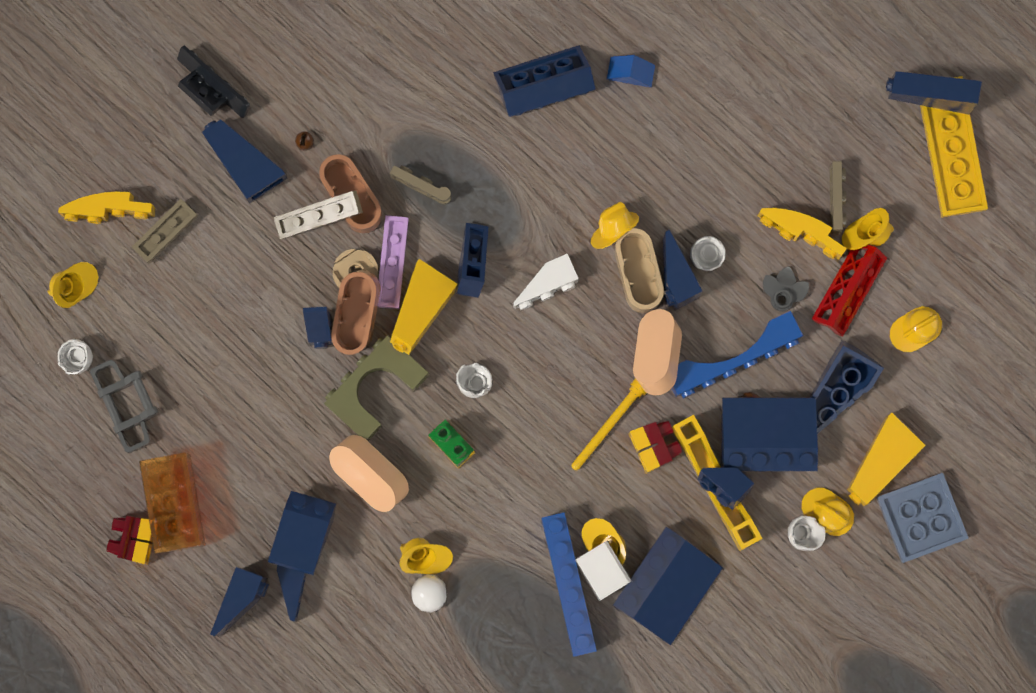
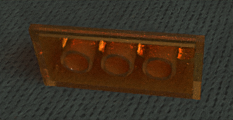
[139,452,206,554]

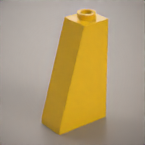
[390,259,457,355]
[847,413,926,506]

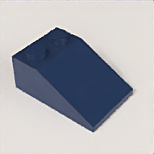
[662,230,702,311]
[268,491,336,575]
[210,567,269,637]

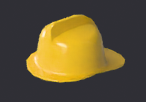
[591,202,639,249]
[842,208,894,250]
[47,262,99,308]
[889,306,942,352]
[802,488,854,536]
[582,518,626,566]
[399,538,453,574]

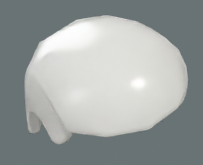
[690,236,725,271]
[58,339,93,374]
[456,363,492,398]
[788,516,826,551]
[411,574,447,613]

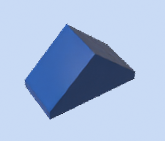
[606,55,655,88]

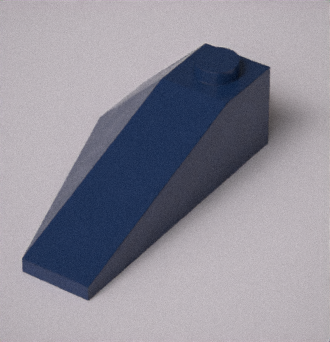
[810,340,884,434]

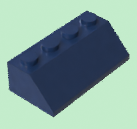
[493,45,596,117]

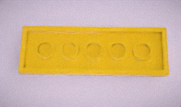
[920,76,988,218]

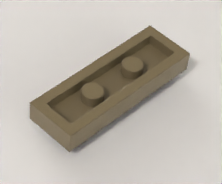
[829,161,847,234]
[132,199,198,264]

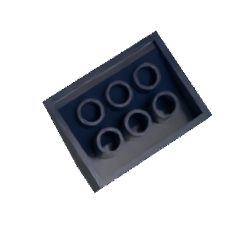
[721,397,818,471]
[612,527,723,645]

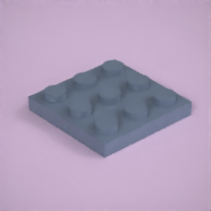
[876,473,969,563]

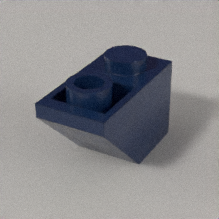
[697,468,754,510]

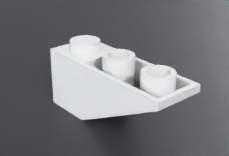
[513,254,578,310]

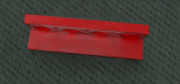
[812,245,887,337]

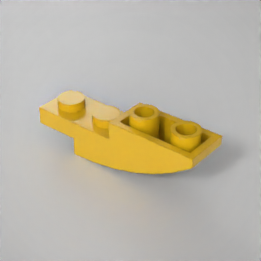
[58,192,156,224]
[758,208,847,260]

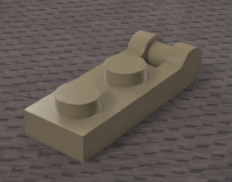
[390,165,451,205]

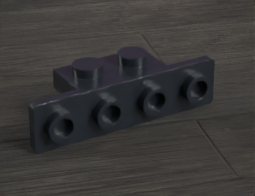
[177,45,250,118]

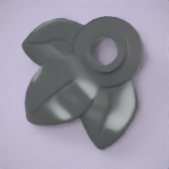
[763,266,809,312]

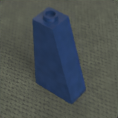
[886,71,982,115]
[202,119,287,204]

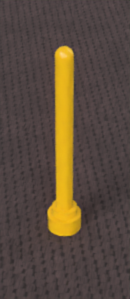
[571,378,647,470]

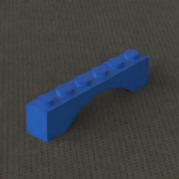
[671,311,803,399]
[541,513,597,657]

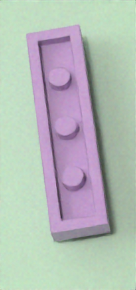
[378,215,409,309]

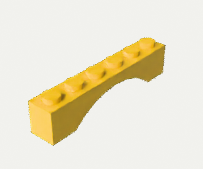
[672,415,763,551]

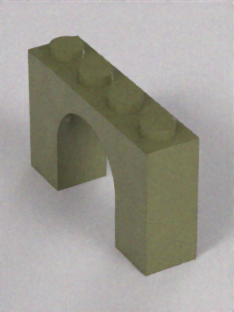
[324,335,429,441]

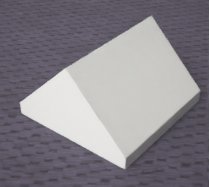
[576,541,631,601]

